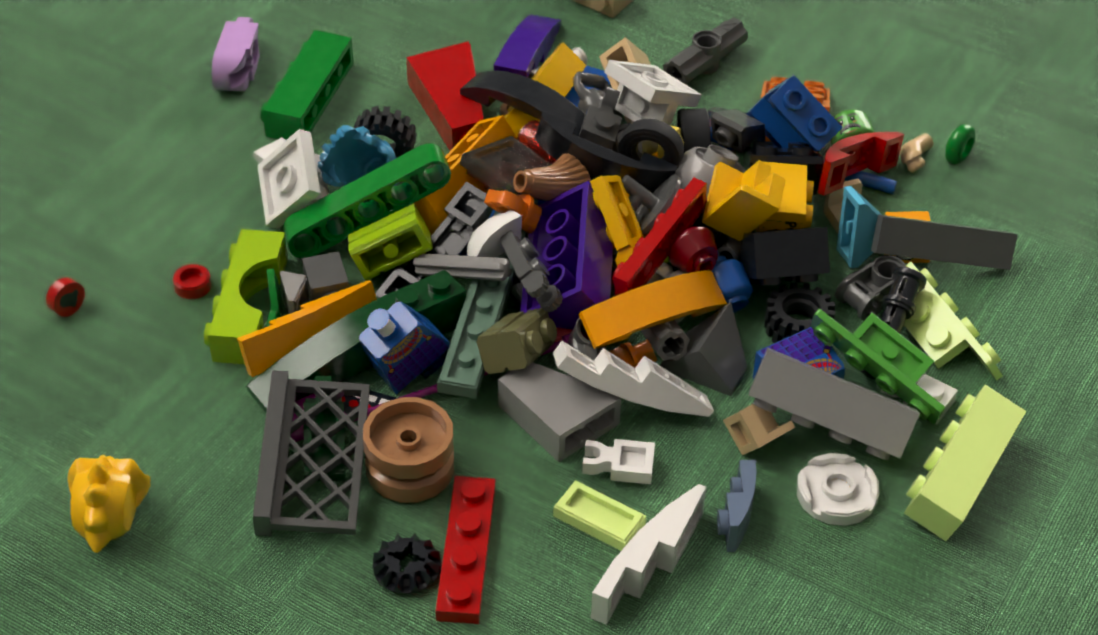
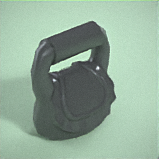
[573,72,623,117]

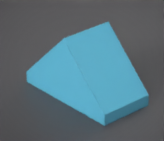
[836,186,882,268]

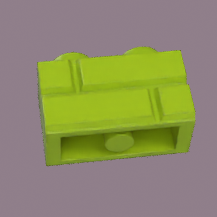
[348,203,433,281]

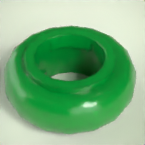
[945,124,976,165]

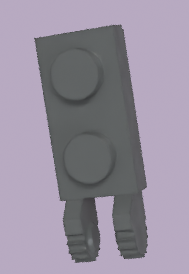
[500,230,563,313]

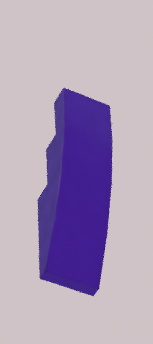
[493,14,561,77]

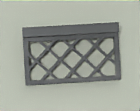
[253,370,370,536]

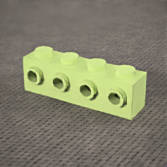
[904,385,1026,541]

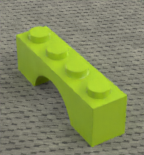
[204,229,288,365]

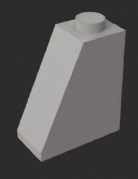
[498,362,621,462]

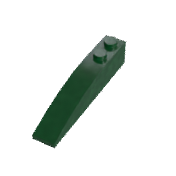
[247,270,466,412]

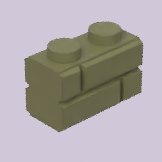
[476,308,557,374]

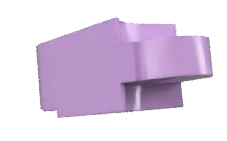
[212,17,260,91]

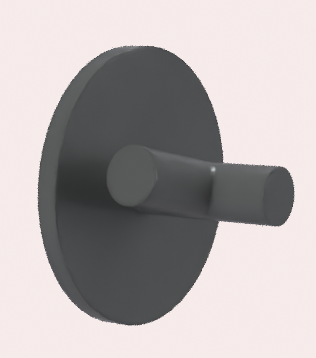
[622,175,682,236]

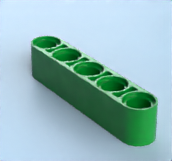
[284,143,451,259]

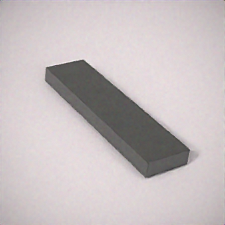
[871,214,1018,270]

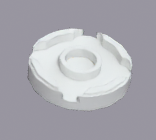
[797,453,879,526]

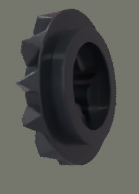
[373,533,441,594]

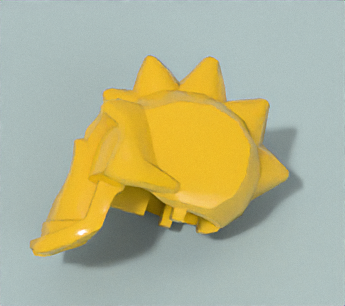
[67,455,151,553]

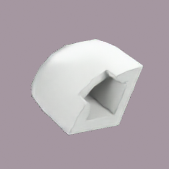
[467,210,522,258]

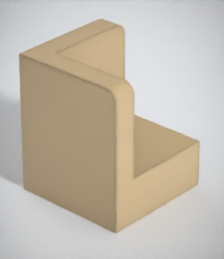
[723,404,795,455]

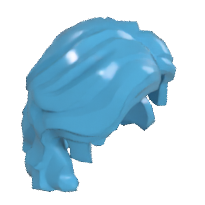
[318,125,399,187]

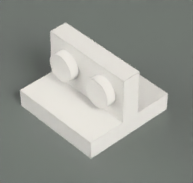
[604,60,702,125]
[257,129,329,229]

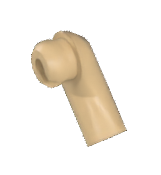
[900,133,934,173]

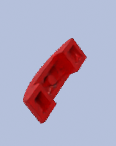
[818,132,904,196]

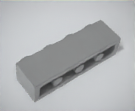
[749,347,920,460]

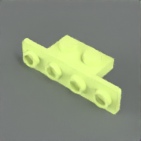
[904,262,1003,380]

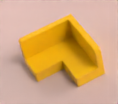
[702,160,786,241]

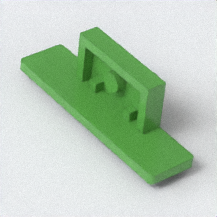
[811,309,945,424]

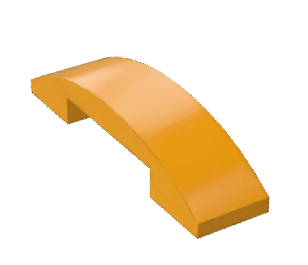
[578,270,727,349]

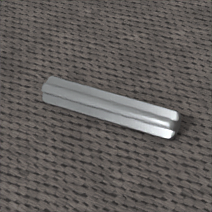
[413,254,512,281]

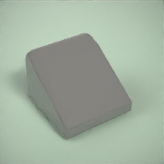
[280,271,310,315]

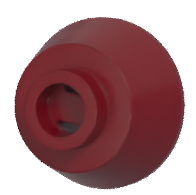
[669,227,718,273]

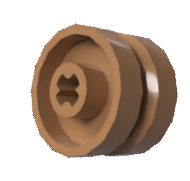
[363,397,454,503]

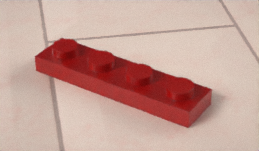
[612,177,707,296]
[435,476,496,624]

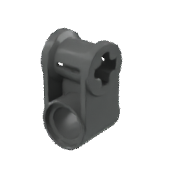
[835,255,906,321]

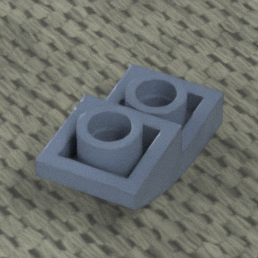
[717,460,757,552]

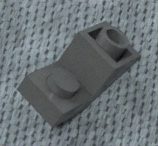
[711,109,765,153]

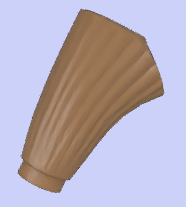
[513,153,591,201]

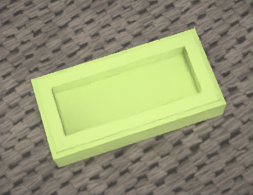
[553,480,646,551]

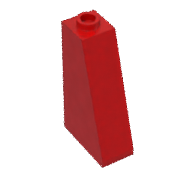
[406,41,484,151]

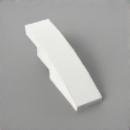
[553,341,714,417]
[591,484,706,625]

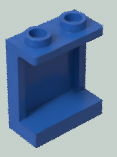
[746,75,843,152]

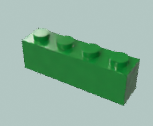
[260,30,354,140]

